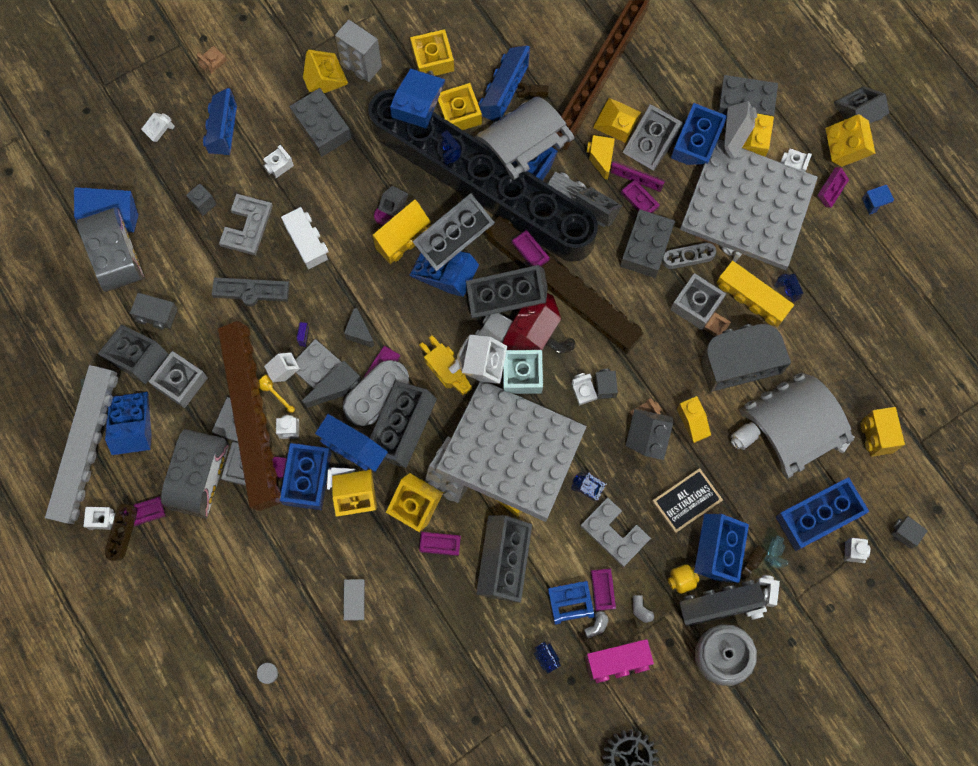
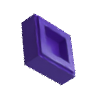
[297,322,309,347]

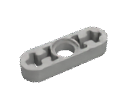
[662,243,716,269]

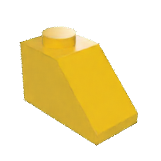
[587,135,615,179]
[677,396,711,443]

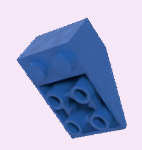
[410,251,479,297]
[105,392,152,455]

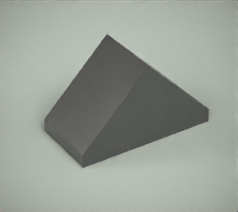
[344,308,375,347]

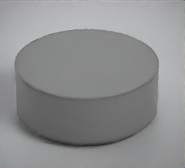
[257,663,278,684]

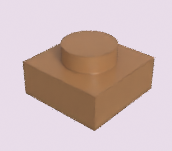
[704,312,731,337]

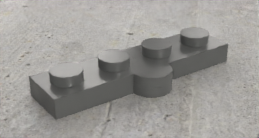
[212,278,290,307]

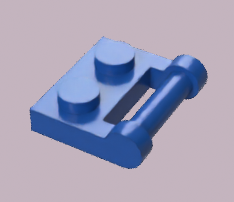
[548,581,594,625]

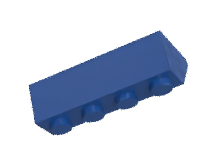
[479,46,530,122]

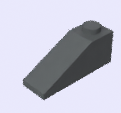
[302,361,361,408]

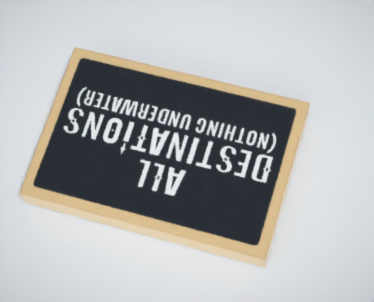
[652,468,723,533]

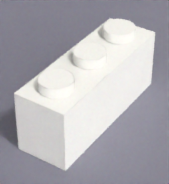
[281,207,329,269]

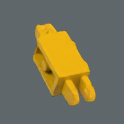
[419,335,472,395]

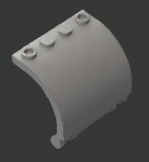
[474,97,574,180]
[739,373,854,479]

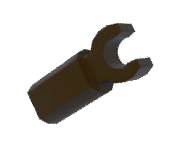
[517,83,549,98]
[741,545,768,580]

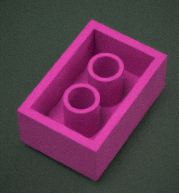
[584,639,654,683]

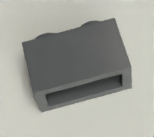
[130,293,178,330]

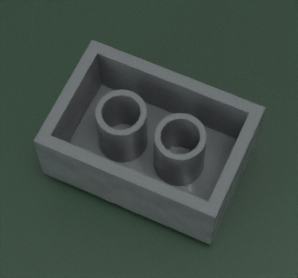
[717,75,778,117]
[289,88,352,157]
[620,209,675,278]

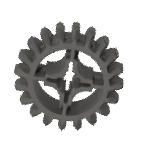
[602,729,659,766]

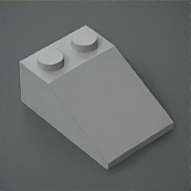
[622,104,684,171]

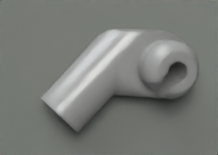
[633,595,654,623]
[584,611,608,639]

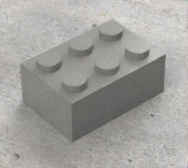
[335,20,382,82]

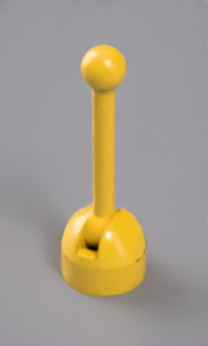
[259,375,295,413]

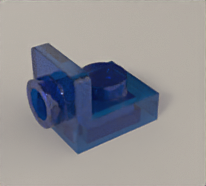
[441,130,461,165]
[774,273,804,302]
[571,472,606,501]

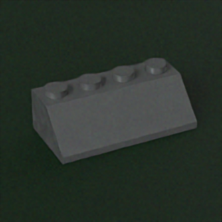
[412,193,495,271]
[466,265,547,318]
[370,381,437,468]
[476,515,532,603]
[680,580,766,627]

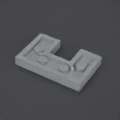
[219,194,273,255]
[580,498,651,567]

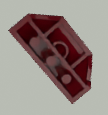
[502,293,561,350]

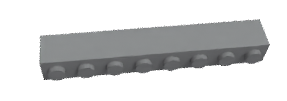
[45,365,118,524]

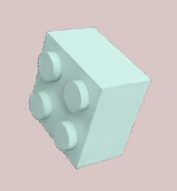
[503,350,543,394]

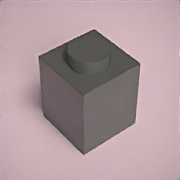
[186,184,217,216]
[378,186,408,217]
[595,369,618,399]
[891,516,928,549]

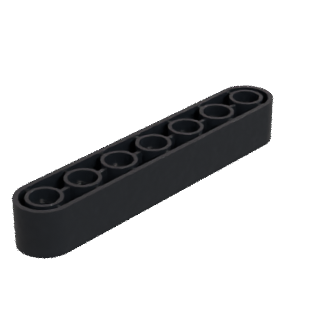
[368,89,598,261]

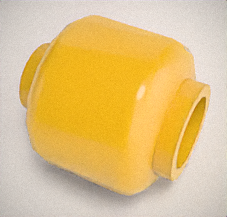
[668,564,699,594]

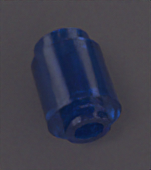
[533,642,561,674]

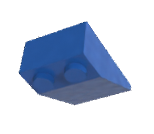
[390,69,445,129]

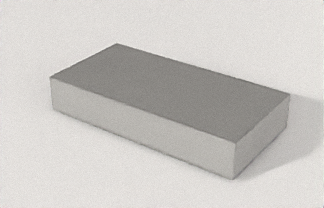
[344,579,365,621]

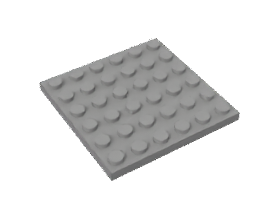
[680,139,818,270]
[435,381,587,522]

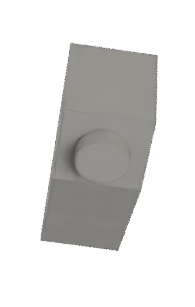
[724,101,757,159]

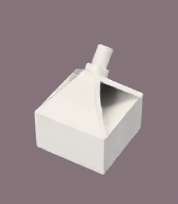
[449,335,507,384]

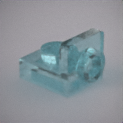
[765,536,789,569]

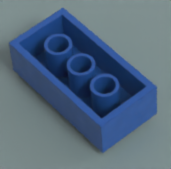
[776,477,869,552]

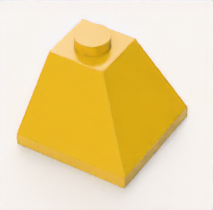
[303,49,348,93]
[593,98,641,143]

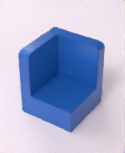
[862,185,894,215]

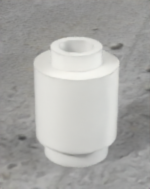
[731,422,761,450]

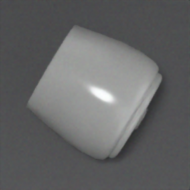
[695,624,757,686]

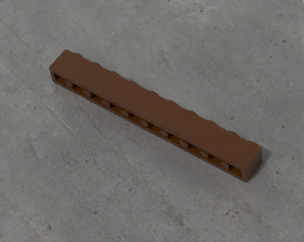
[557,0,650,151]
[218,321,280,511]

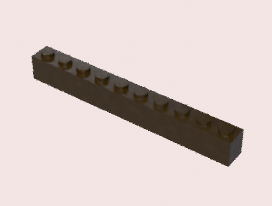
[485,216,643,354]

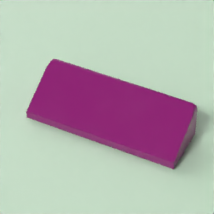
[610,161,665,192]

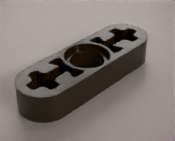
[105,504,137,561]

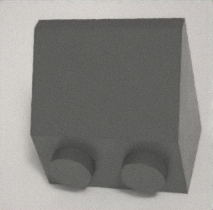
[834,86,889,124]
[626,408,673,460]

